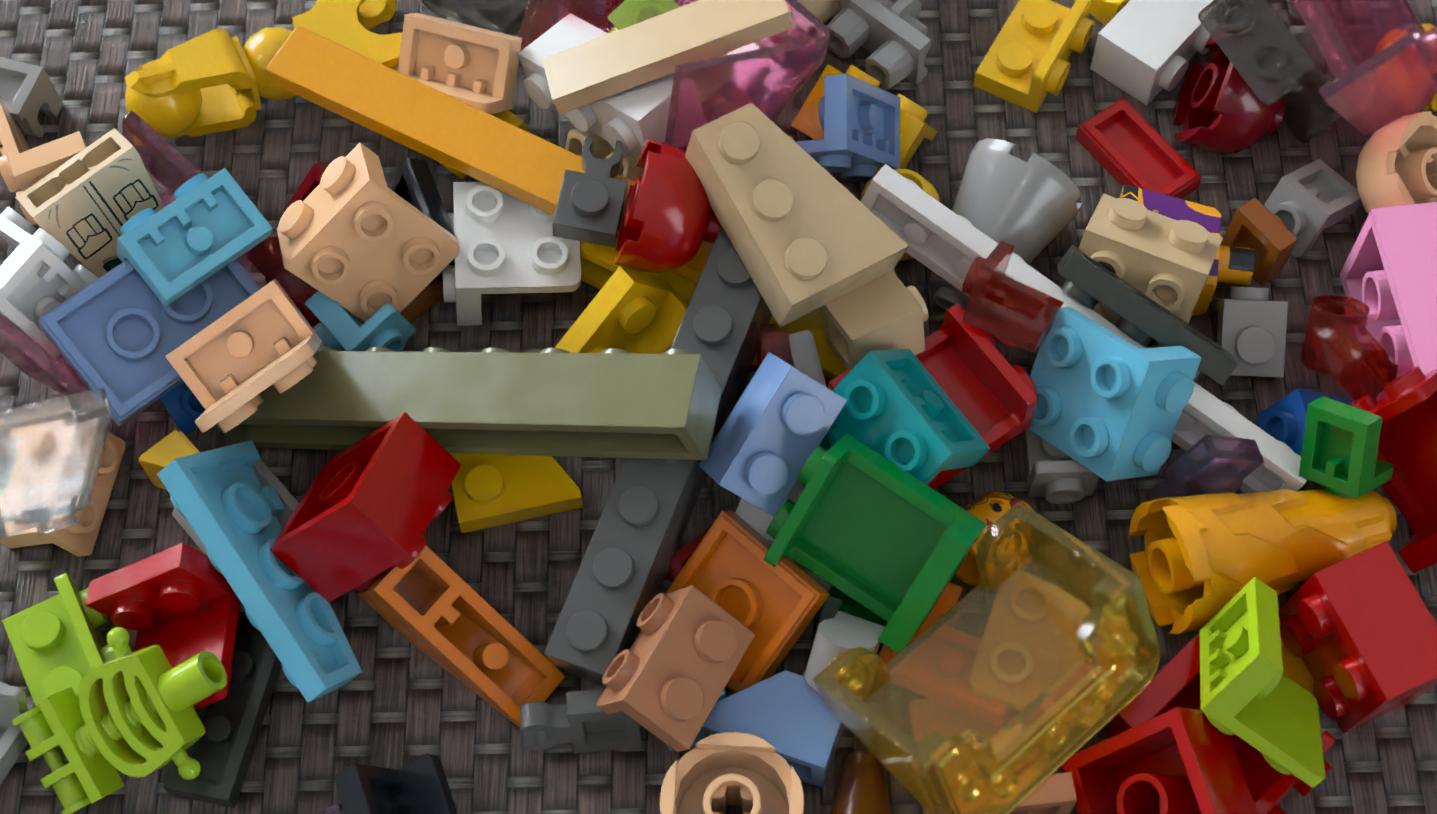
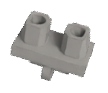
[825,0,931,91]

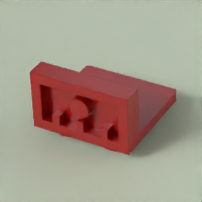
[85,543,240,709]

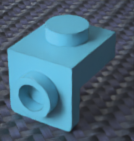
[305,291,416,352]

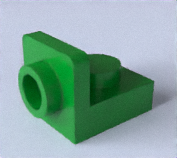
[1299,396,1393,499]

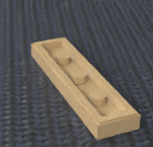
[542,0,795,115]

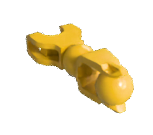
[125,0,403,140]

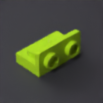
[2,572,117,707]

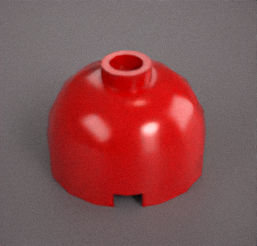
[614,139,721,273]

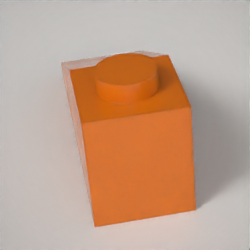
[358,546,565,727]

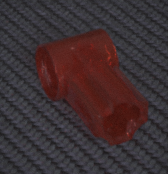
[1299,294,1398,401]

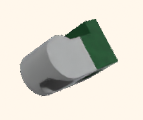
[804,585,888,699]

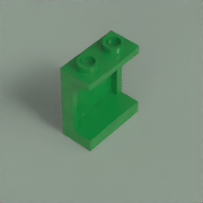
[763,433,987,655]

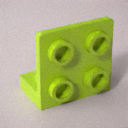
[1199,577,1325,788]

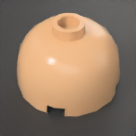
[1356,111,1437,214]

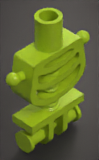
[11,627,227,814]

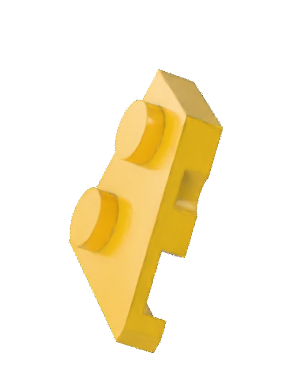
[449,453,584,533]

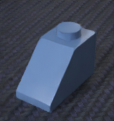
[694,670,850,788]

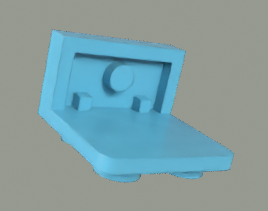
[1028,307,1202,482]

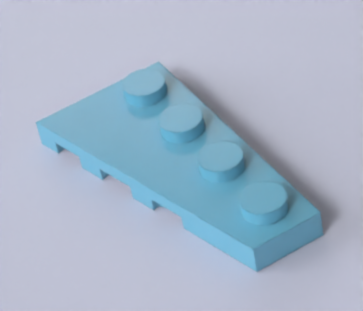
[157,440,362,703]

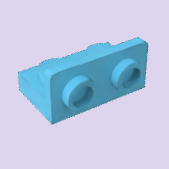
[117,168,273,307]

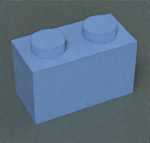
[698,352,847,517]

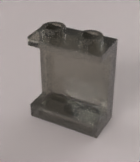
[1198,0,1352,144]

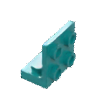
[820,349,991,485]

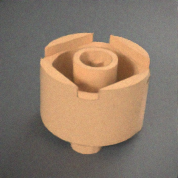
[660,732,804,814]

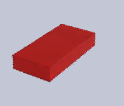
[1075,98,1202,199]

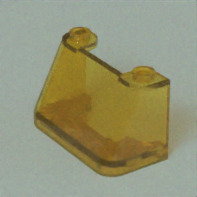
[813,502,1160,814]

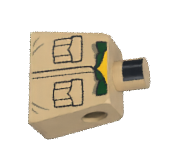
[15,128,164,278]

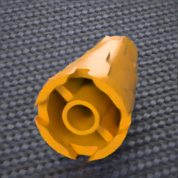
[1129,489,1397,634]

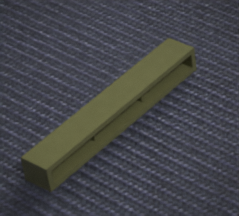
[215,346,722,460]

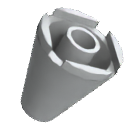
[928,138,1082,314]

